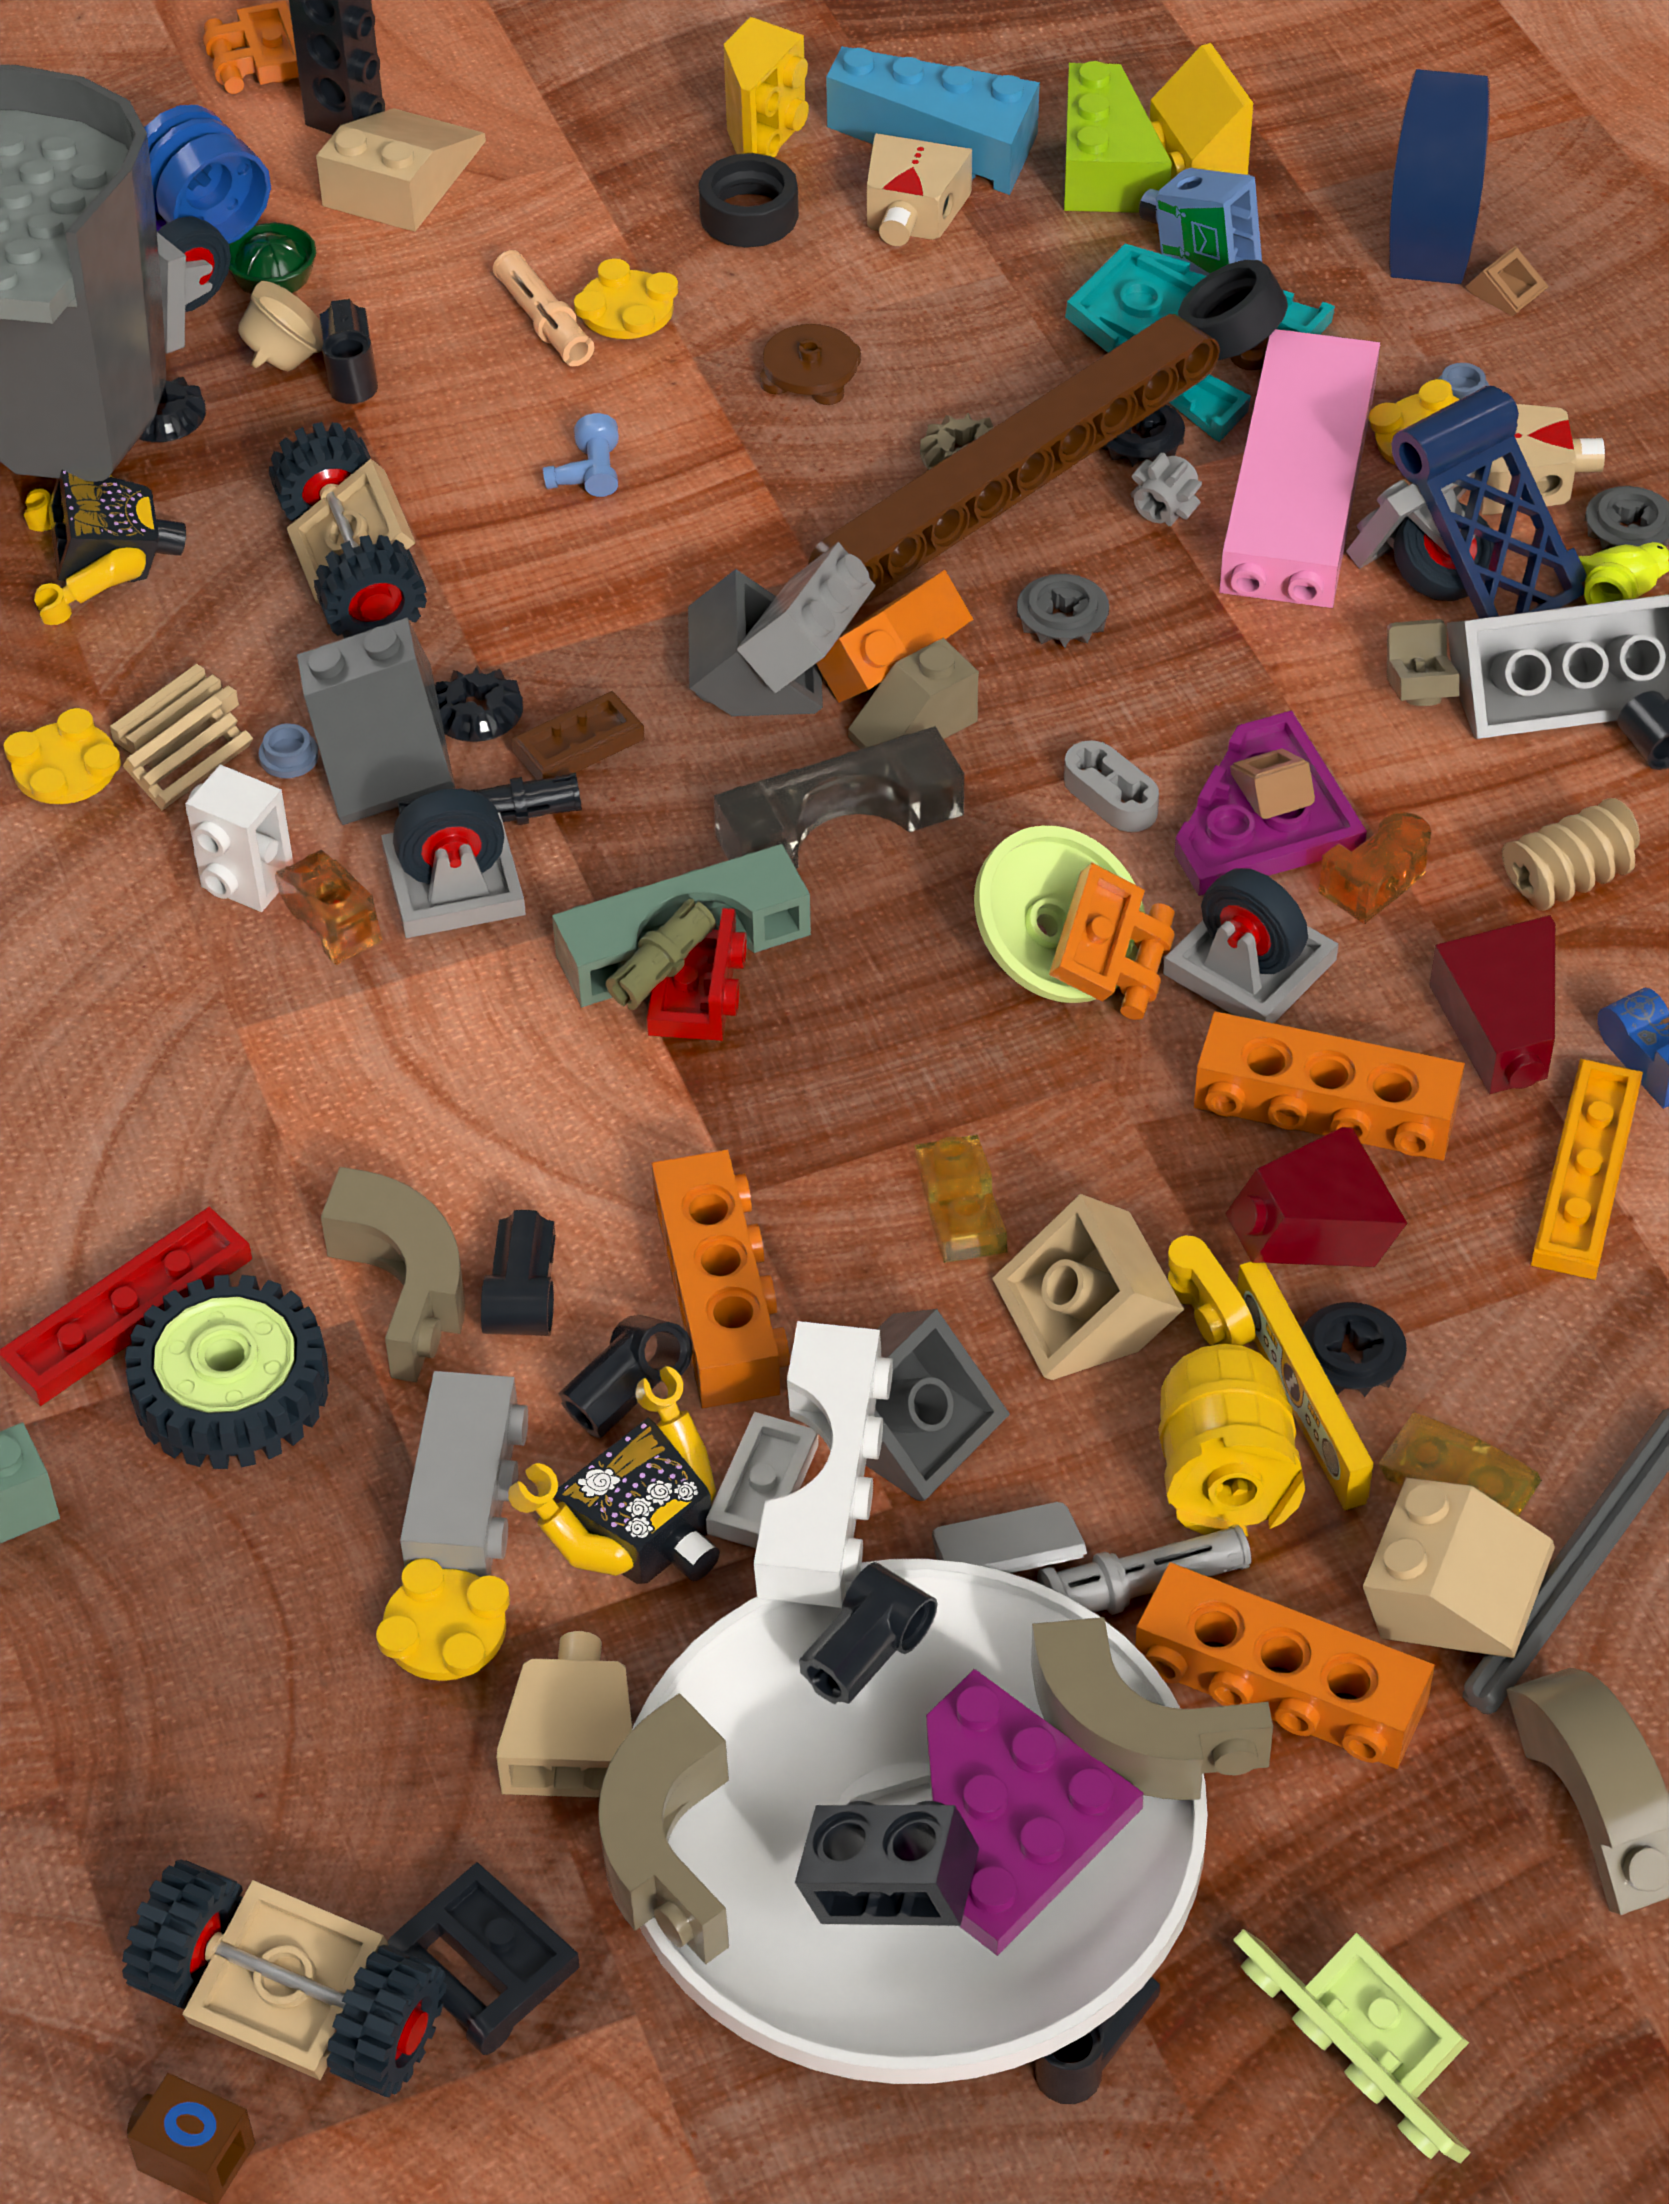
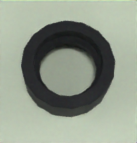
[698,153,799,248]
[1178,260,1288,360]

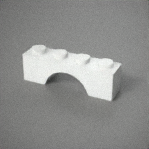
[754,1321,893,1608]

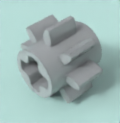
[1130,453,1202,526]

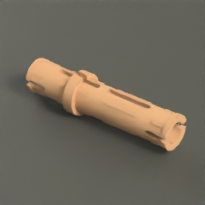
[493,250,594,366]

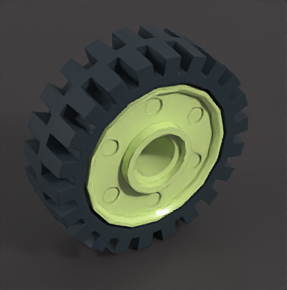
[125,1274,329,1469]

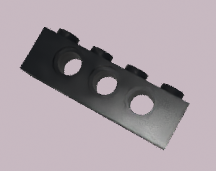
[289,0,385,135]

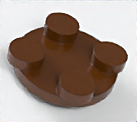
[760,324,861,405]

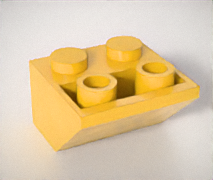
[724,17,809,157]

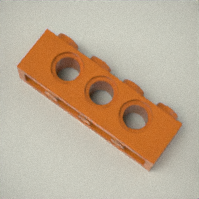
[1194,1011,1465,1161]
[651,1150,790,1409]
[1135,1562,1435,1769]

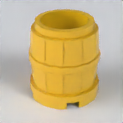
[1158,1344,1305,1536]

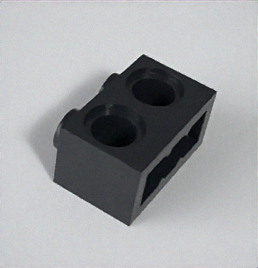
[795,1801,979,1926]

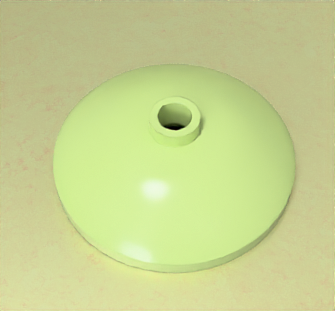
[974,825,1145,1003]

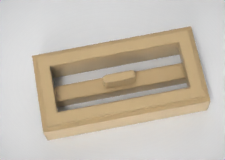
[110,664,239,768]
[123,694,253,811]

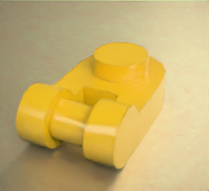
[1168,1235,1256,1346]

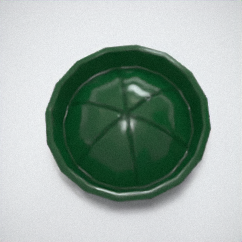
[229,222,317,294]

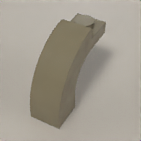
[321,1167,465,1382]
[1031,1617,1273,1800]
[1506,1667,1669,1915]
[599,1693,729,1965]

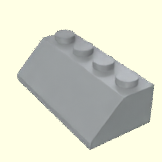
[1447,594,1669,739]

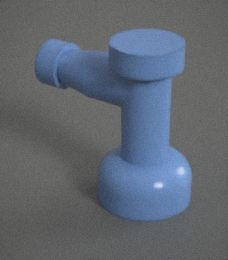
[543,413,619,497]

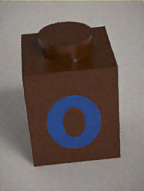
[127,2073,256,2204]

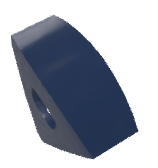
[1389,69,1490,284]

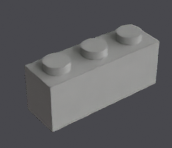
[737,542,876,693]
[400,1371,528,1577]

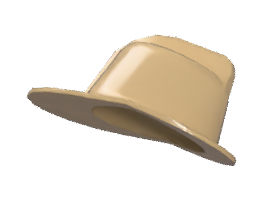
[238,281,323,372]

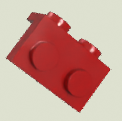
[647,908,747,1041]

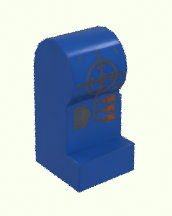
[1598,987,1669,1109]

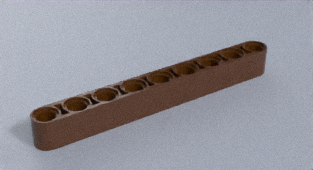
[808,314,1220,605]

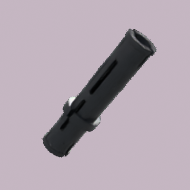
[398,772,582,825]

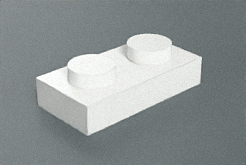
[706,1412,819,1548]

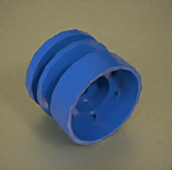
[144,105,271,244]

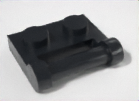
[387,1862,580,2055]

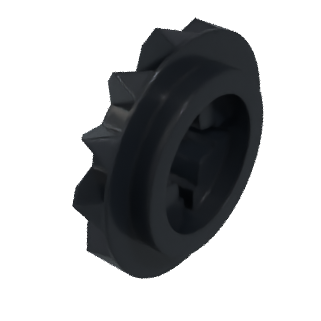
[139,377,206,442]
[1101,404,1185,467]
[435,666,523,742]
[1302,1302,1407,1397]

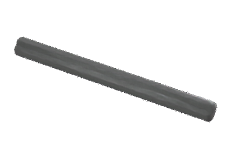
[1462,1408,1669,1715]

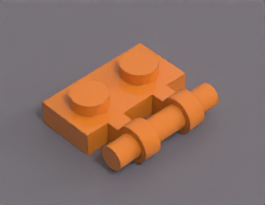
[203,0,299,94]
[1049,863,1175,1020]

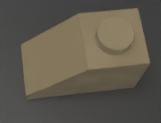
[848,638,979,771]

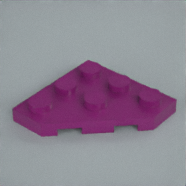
[1174,710,1367,896]
[926,1669,1144,1956]

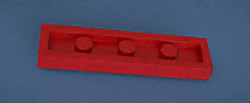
[0,1206,252,1407]

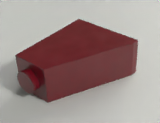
[1429,915,1556,1094]
[1225,1127,1408,1267]

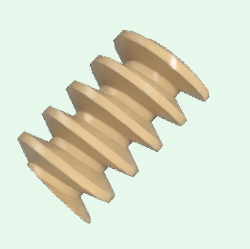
[1502,798,1640,911]

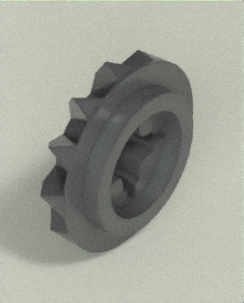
[1584,486,1669,550]
[1017,574,1109,648]

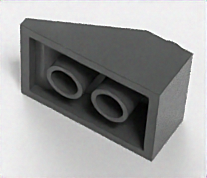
[297,617,455,825]

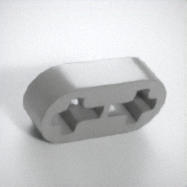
[1064,740,1159,832]

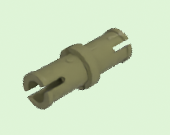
[606,899,716,1010]

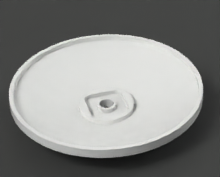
[632,1559,1208,2084]

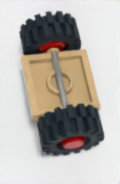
[269,422,427,639]
[122,1859,446,2097]

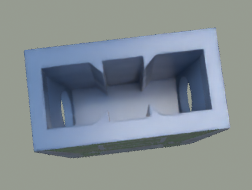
[1139,168,1262,276]

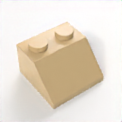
[992,1194,1184,1380]
[1363,1478,1555,1658]

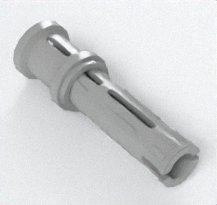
[1037,1524,1251,1615]

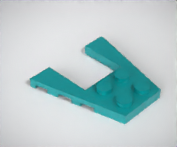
[1065,243,1335,442]

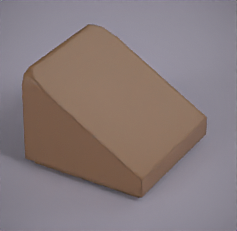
[1465,245,1549,316]
[1230,748,1315,819]

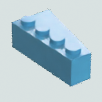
[826,46,1040,195]

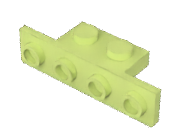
[1233,1929,1471,2164]

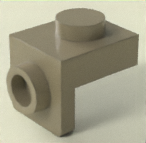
[1387,619,1459,706]

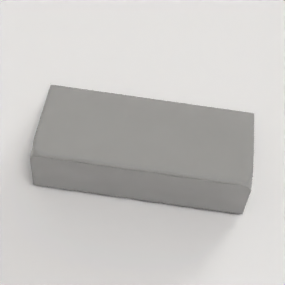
[932,1502,1087,1573]

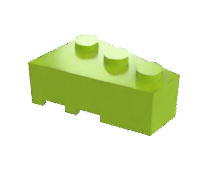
[1064,61,1172,213]

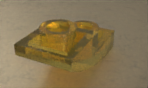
[915,1135,1008,1263]
[1378,1412,1542,1516]

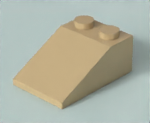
[316,108,486,232]

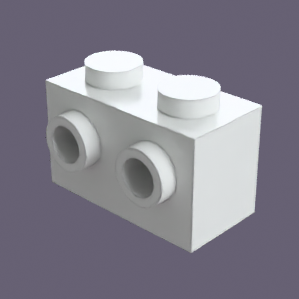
[185,764,295,912]

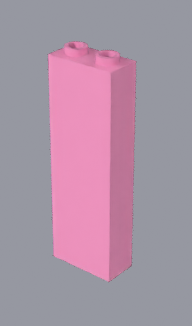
[1219,329,1380,608]

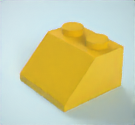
[1150,43,1253,180]

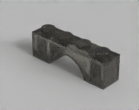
[714,726,965,868]

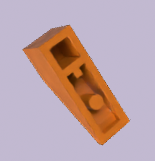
[816,570,974,703]

